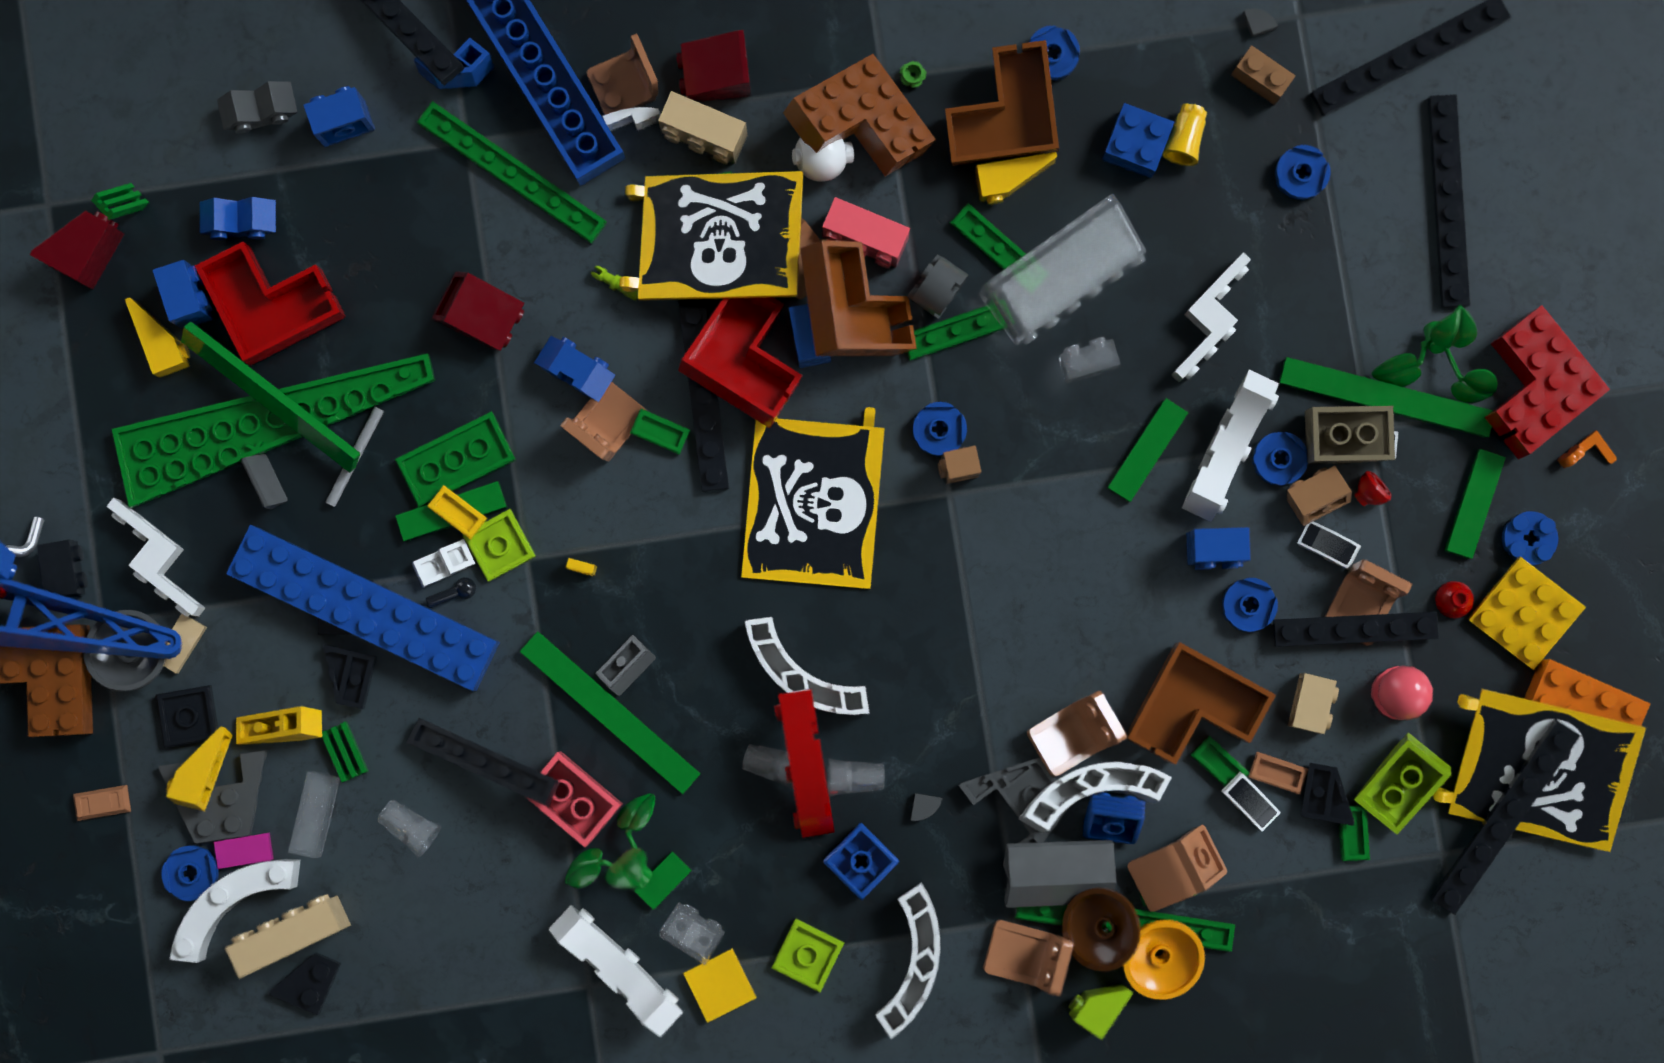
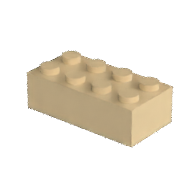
[226,894,351,978]

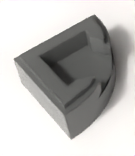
[1243,9,1278,37]
[911,793,942,821]

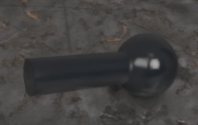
[425,577,476,608]

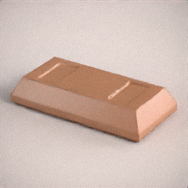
[1248,751,1308,795]
[73,785,131,821]

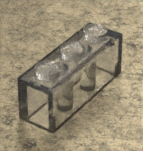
[288,771,340,859]

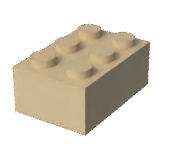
[658,91,748,164]

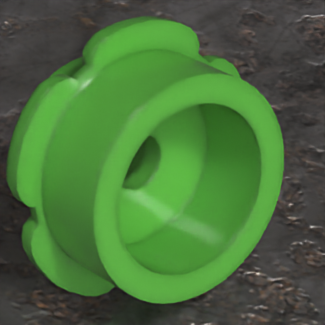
[900,61,926,88]

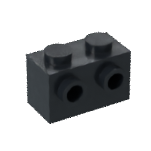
[37,539,88,597]

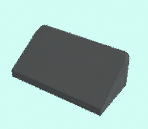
[242,454,288,510]
[595,635,656,696]

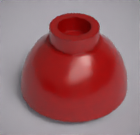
[1354,471,1391,507]
[1435,581,1474,619]

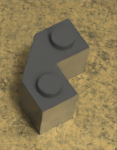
[217,81,298,134]

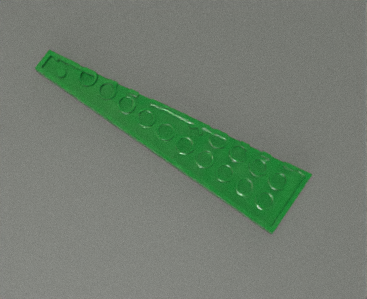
[112,353,435,508]

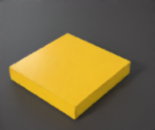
[683,948,757,1023]

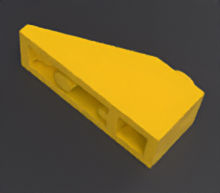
[975,152,1057,204]
[125,297,190,378]
[236,706,322,745]
[166,726,233,812]

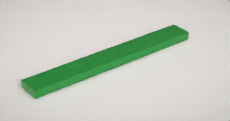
[417,101,607,244]
[181,322,360,473]
[1279,357,1493,438]
[520,631,701,794]
[1015,905,1235,952]

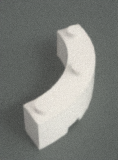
[1182,370,1279,522]
[745,617,869,714]
[1019,762,1172,833]
[170,859,301,963]
[876,882,940,1038]
[549,905,683,1037]

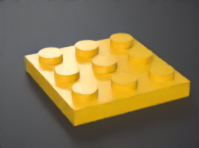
[1468,556,1586,670]

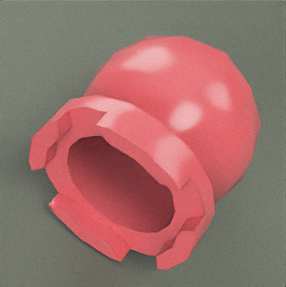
[1371,666,1433,720]

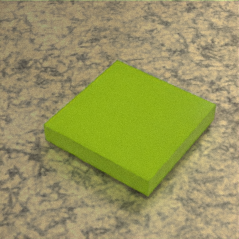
[462,509,536,582]
[771,918,844,992]

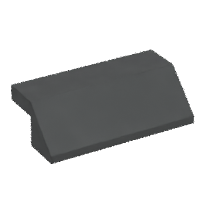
[1003,840,1116,908]

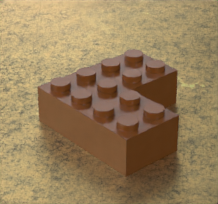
[945,40,1059,166]
[783,54,936,176]
[800,240,917,356]
[0,624,93,737]
[1126,642,1276,765]

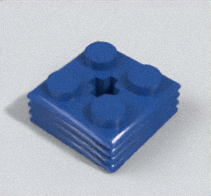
[1083,792,1145,844]
[824,823,899,900]

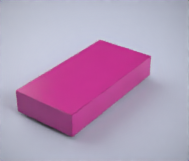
[214,833,274,869]

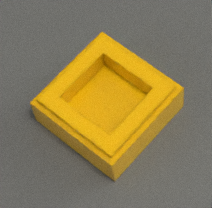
[566,558,597,576]

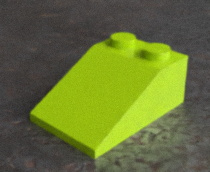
[1354,733,1451,834]

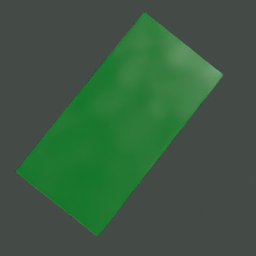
[395,411,516,507]

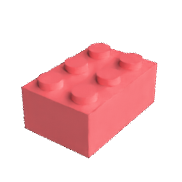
[822,197,910,268]
[526,751,623,847]

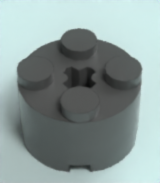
[907,254,969,319]

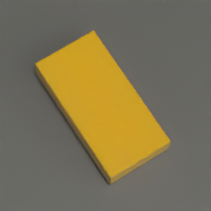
[427,485,488,540]

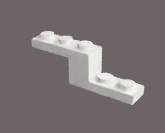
[1172,252,1251,382]
[107,498,205,617]

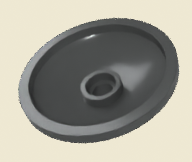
[84,610,167,691]

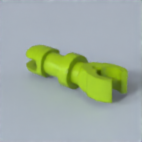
[591,266,638,301]

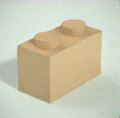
[1288,673,1339,734]

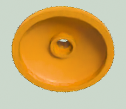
[1123,920,1205,1000]

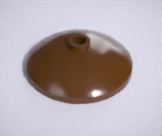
[1062,888,1141,971]

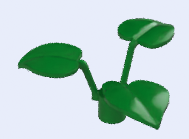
[1371,306,1498,403]
[565,793,656,888]

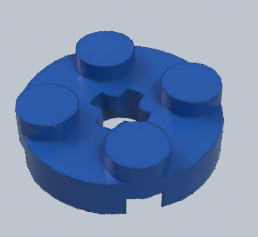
[1030,26,1080,80]
[1275,145,1331,200]
[913,402,967,457]
[1252,432,1308,486]
[1502,511,1558,565]
[1222,578,1278,632]
[161,845,219,901]

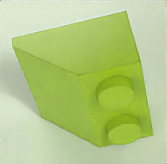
[1068,984,1133,1039]

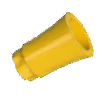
[1162,103,1207,166]

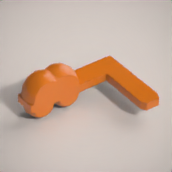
[1558,430,1617,469]

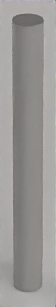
[326,406,384,507]

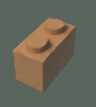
[1231,45,1296,105]
[937,445,981,484]
[1287,466,1352,526]

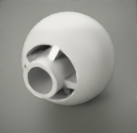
[792,137,854,182]

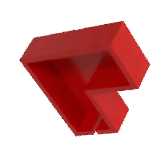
[195,242,346,366]
[678,297,803,428]
[1485,305,1610,460]

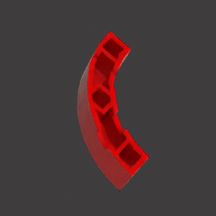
[775,689,835,838]

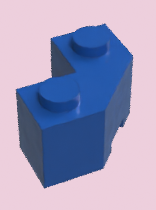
[414,38,494,89]
[200,197,276,240]
[534,336,615,402]

